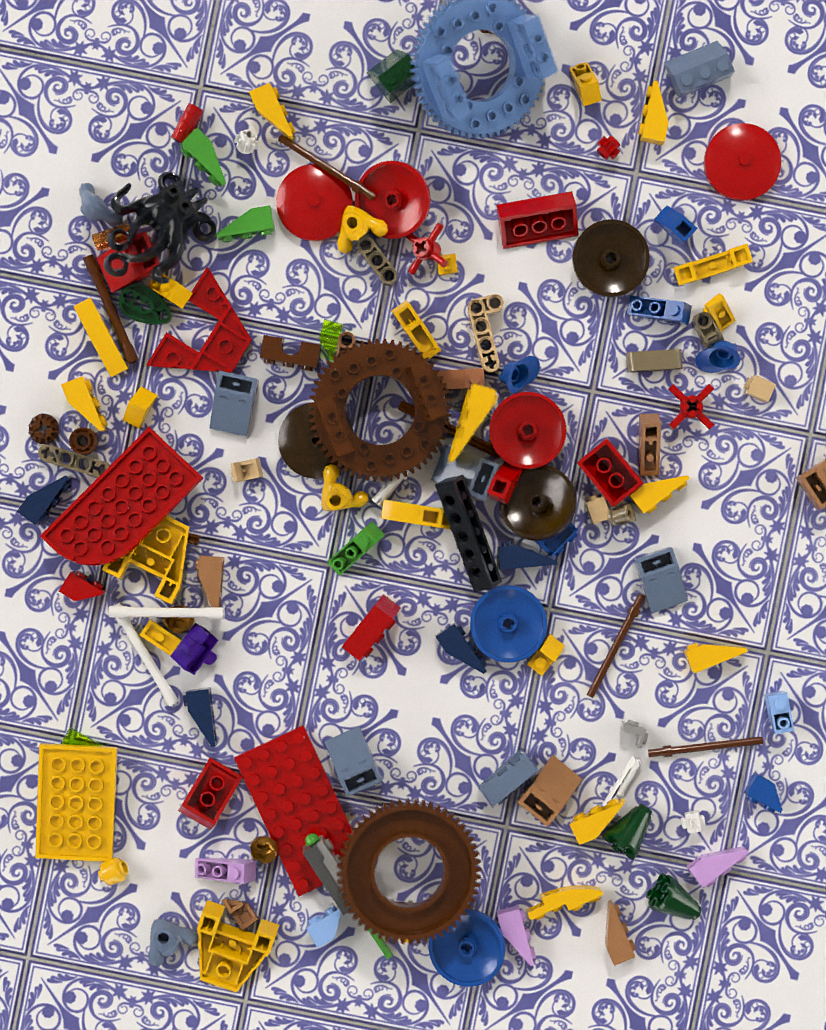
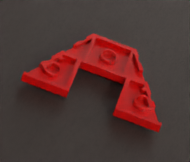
[146,267,252,373]

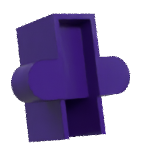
[170,622,219,675]

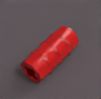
[171,103,204,144]

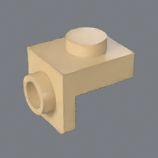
[231,458,263,482]

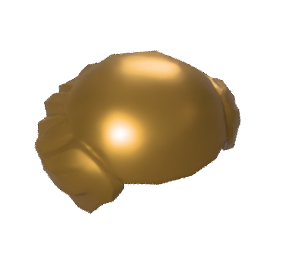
[163,605,195,634]
[250,836,279,864]

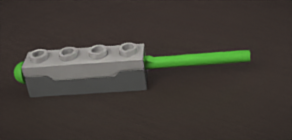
[302,834,393,959]

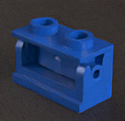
[534,522,579,557]

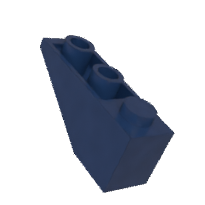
[17,475,72,525]
[435,623,488,674]

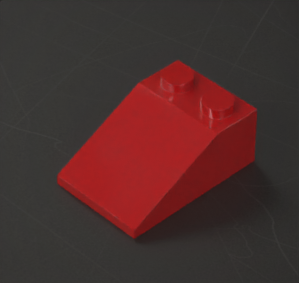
[178,757,243,830]

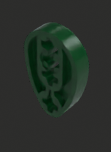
[119,283,172,325]

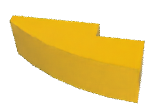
[391,300,441,359]

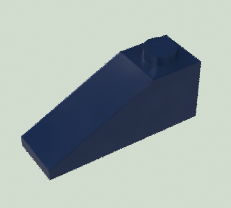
[497,542,558,570]
[183,687,217,747]

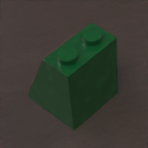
[366,49,416,103]

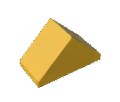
[123,387,158,429]

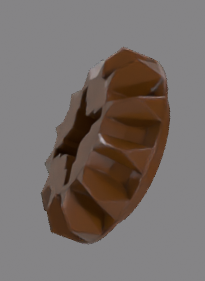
[28,414,59,444]

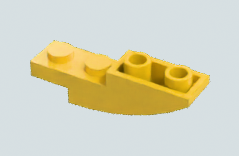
[380,500,451,530]
[526,885,604,920]

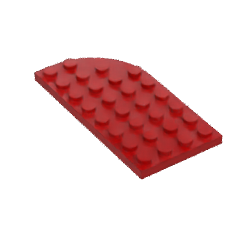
[40,427,204,566]

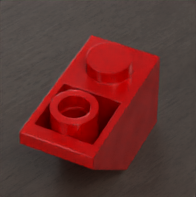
[487,463,523,505]
[59,570,106,601]

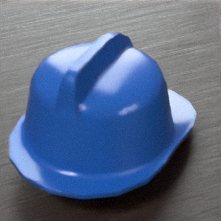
[695,341,741,373]
[498,356,540,393]

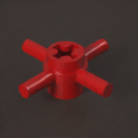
[406,222,448,275]
[668,384,715,430]

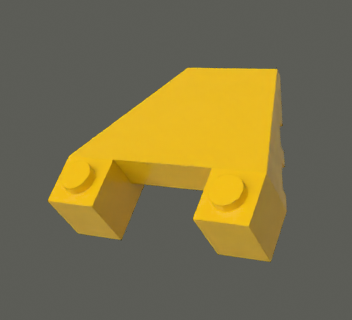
[447,383,498,463]
[102,516,190,606]
[197,900,279,992]

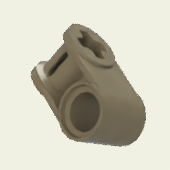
[692,312,724,349]
[608,502,636,526]

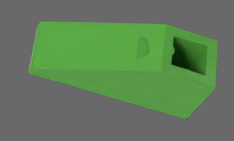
[179,128,226,187]
[216,205,275,242]
[327,521,385,576]

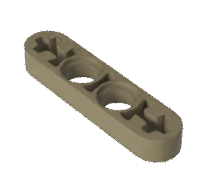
[38,444,110,478]

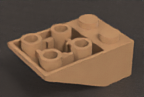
[795,458,826,510]
[517,755,582,827]

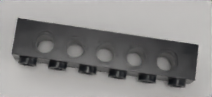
[435,474,502,592]

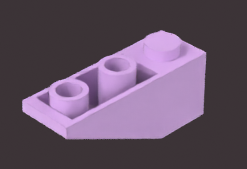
[687,846,749,888]
[195,858,256,884]
[496,905,536,966]

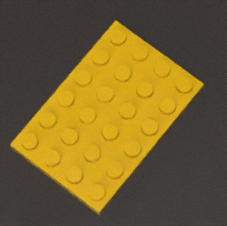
[35,743,118,862]

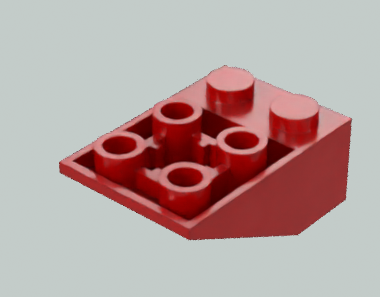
[96,231,161,293]

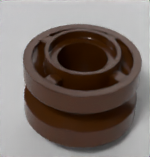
[69,427,99,455]

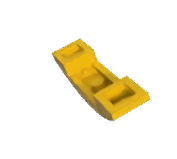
[673,243,753,286]

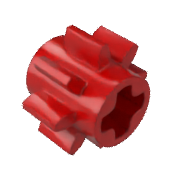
[597,136,620,160]

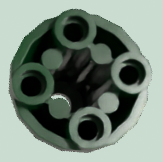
[602,803,653,860]
[646,873,702,920]

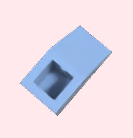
[764,691,794,734]
[306,905,341,948]

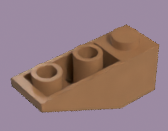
[605,900,636,966]

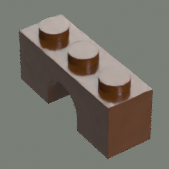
[260,335,321,371]

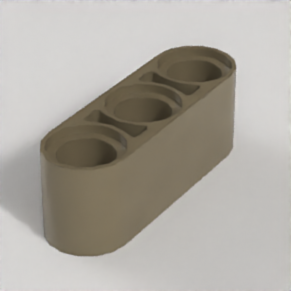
[357,236,397,286]
[626,349,683,372]

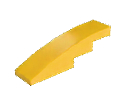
[74,297,128,377]

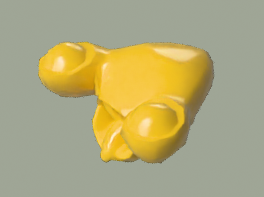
[337,206,388,254]
[321,464,369,511]

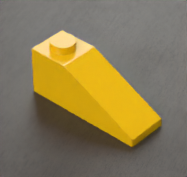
[683,642,748,673]

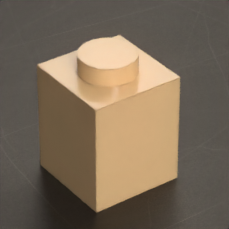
[743,375,776,403]
[584,494,609,524]

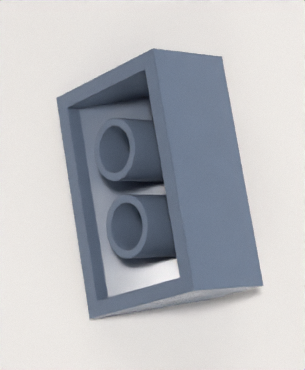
[664,41,735,98]

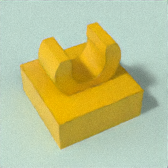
[437,253,458,276]

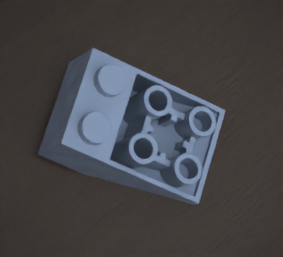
[209,371,259,436]
[431,444,499,501]
[633,547,688,613]
[324,726,383,797]

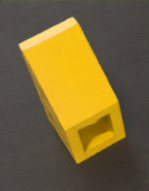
[569,62,602,107]
[148,274,193,309]

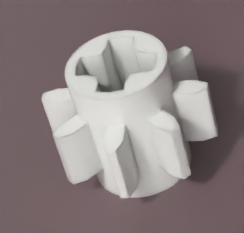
[234,130,259,154]
[681,811,706,833]

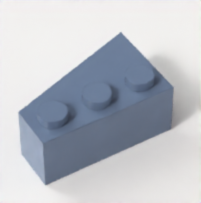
[478,748,539,806]

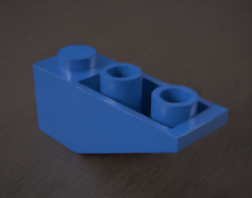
[627,295,692,325]

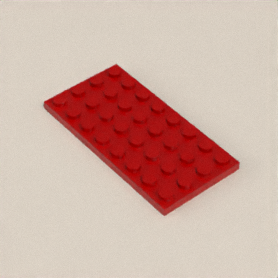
[234,725,353,897]

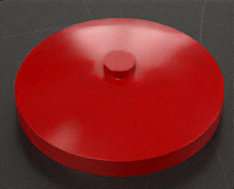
[704,123,781,201]
[355,161,431,239]
[276,164,353,242]
[489,392,567,469]

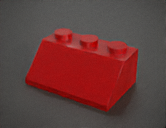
[577,437,644,507]

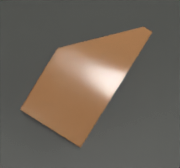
[222,899,259,930]

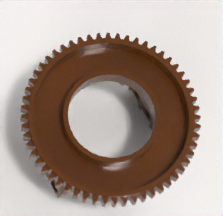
[308,338,451,482]
[336,798,482,945]

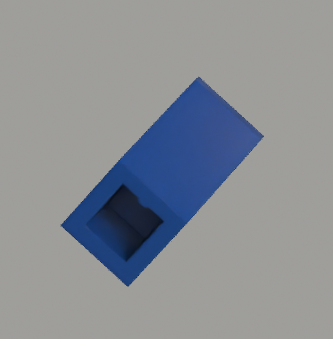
[654,206,698,246]
[744,772,783,813]

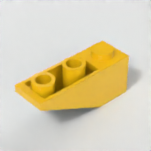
[638,80,669,146]
[249,83,296,140]
[61,376,108,432]
[628,475,690,514]
[569,798,626,845]

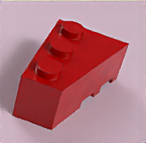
[342,594,401,661]

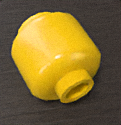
[98,857,129,886]

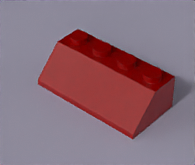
[496,191,579,249]

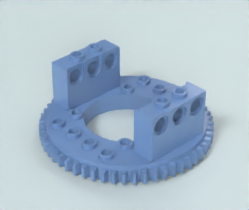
[410,0,558,139]

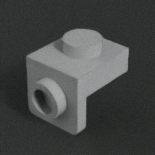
[620,719,648,748]

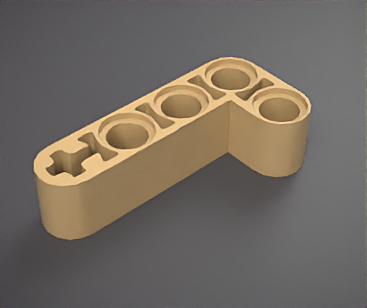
[467,294,504,373]

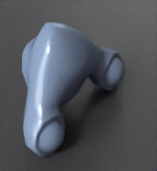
[79,183,123,226]
[148,919,198,966]

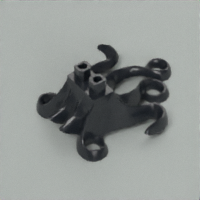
[104,172,217,284]

